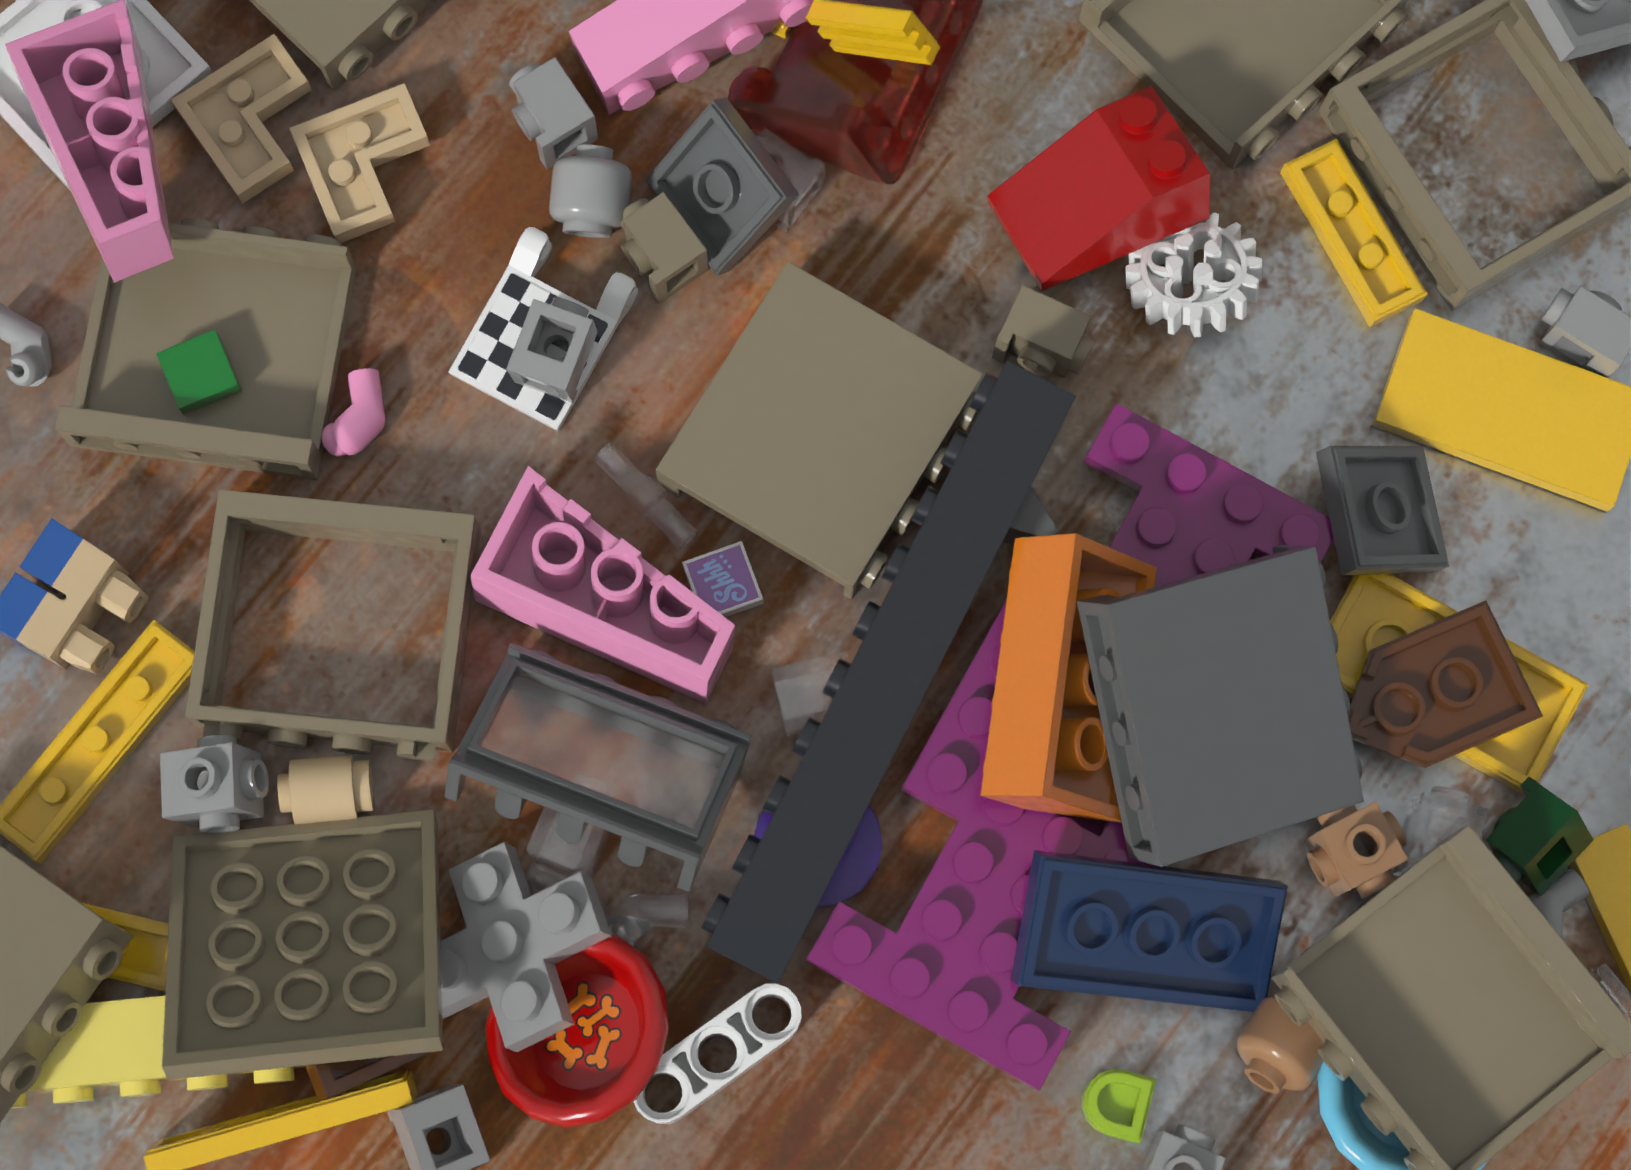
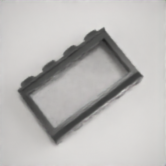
[444,643,752,892]

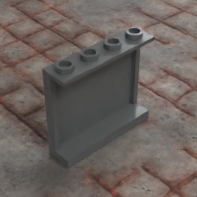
[1077,545,1364,867]

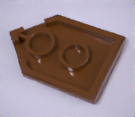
[1348,600,1543,768]

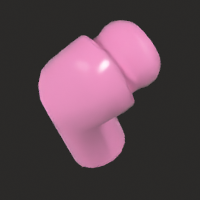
[322,368,386,457]

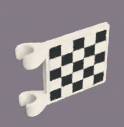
[449,227,638,432]

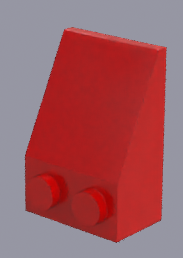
[987,86,1210,291]

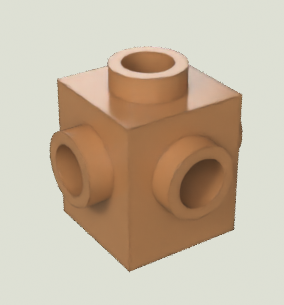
[1304,801,1409,899]

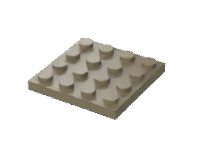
[162,809,443,1080]

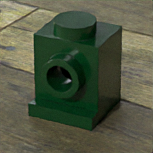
[1486,777,1593,896]

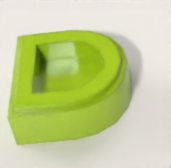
[1081,1069,1156,1144]

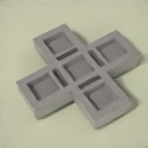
[440,842,612,1052]

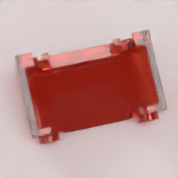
[727,0,983,185]

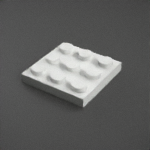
[0,0,213,191]

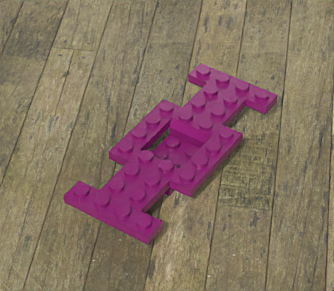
[806,403,1334,1091]

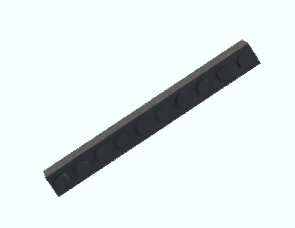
[701,361,1076,983]

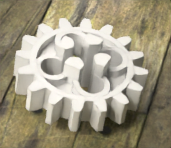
[1125,213,1262,337]

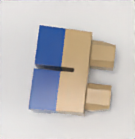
[0,518,149,674]

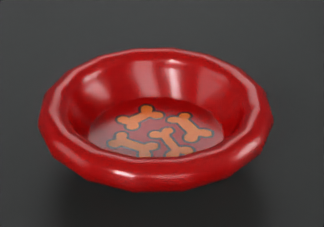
[485,934,669,1128]

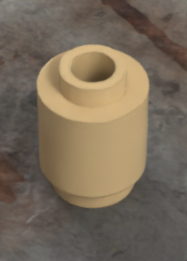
[277,754,375,825]

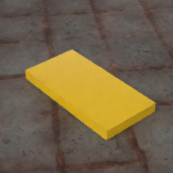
[1371,308,1631,512]
[1329,574,1589,797]

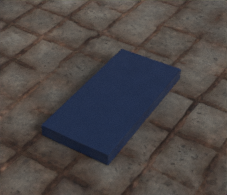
[1011,850,1288,1012]

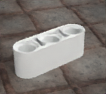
[633,984,801,1124]

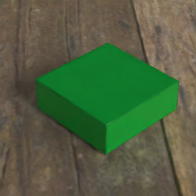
[156,329,242,415]

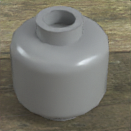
[549,145,633,238]

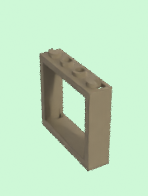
[1318,0,1631,311]
[185,490,481,761]

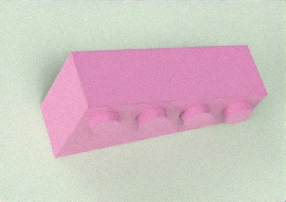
[5,0,174,283]
[569,0,814,115]
[470,466,735,704]

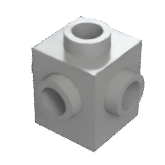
[160,735,269,833]

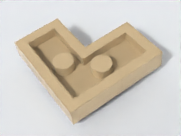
[171,34,312,204]
[289,83,430,243]

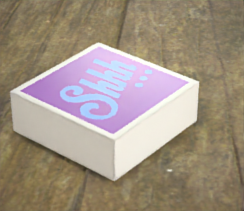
[682,541,763,617]

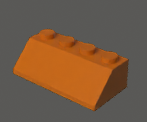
[981,533,1157,822]

